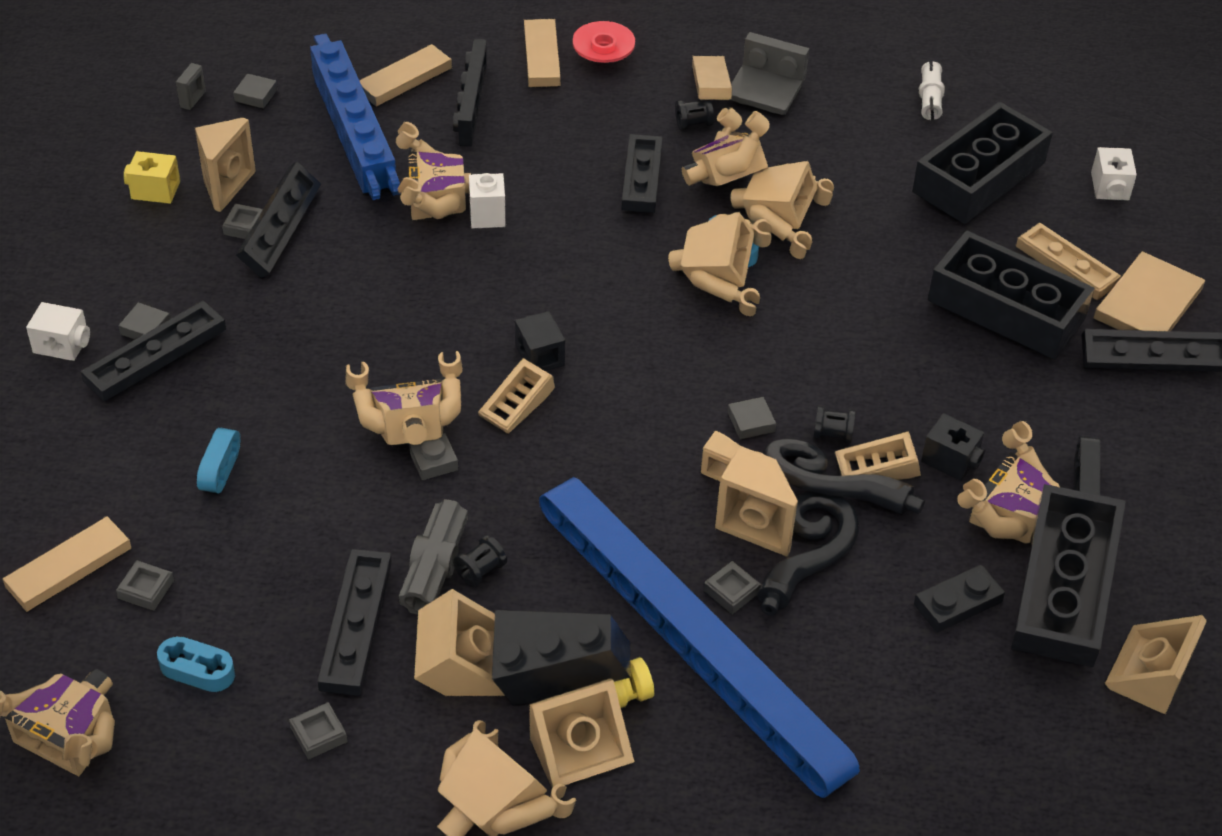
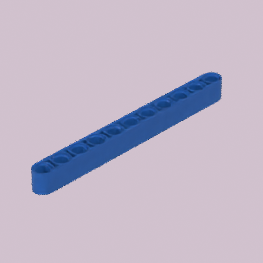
[539,477,860,798]

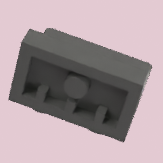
[730,32,810,115]

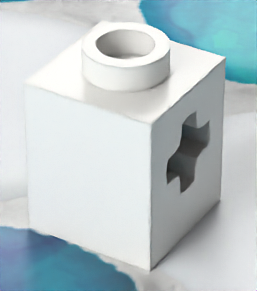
[1091,147,1137,200]
[469,173,505,228]
[26,302,90,361]

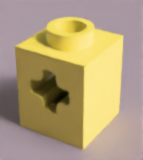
[124,151,180,204]

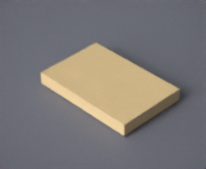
[1094,251,1205,331]

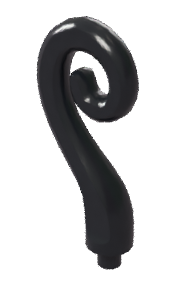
[763,439,925,515]
[758,491,859,616]

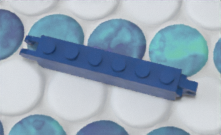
[310,34,401,200]

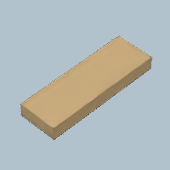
[524,19,560,87]
[359,44,452,107]
[692,56,732,100]
[1016,223,1121,300]
[3,516,131,612]

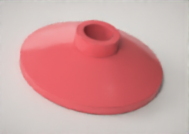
[573,21,635,63]

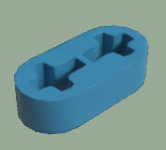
[197,428,241,493]
[157,636,235,692]

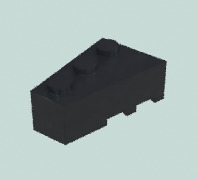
[492,610,631,706]

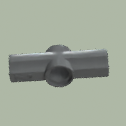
[399,499,468,614]

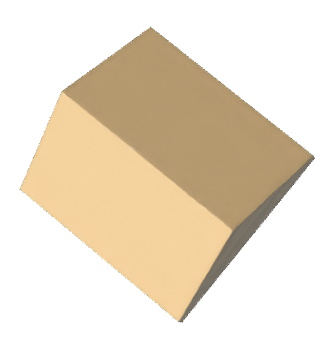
[195,118,256,212]
[1105,615,1206,714]
[530,679,634,788]

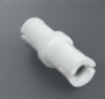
[919,62,945,120]

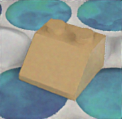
[715,446,798,556]
[414,589,505,696]

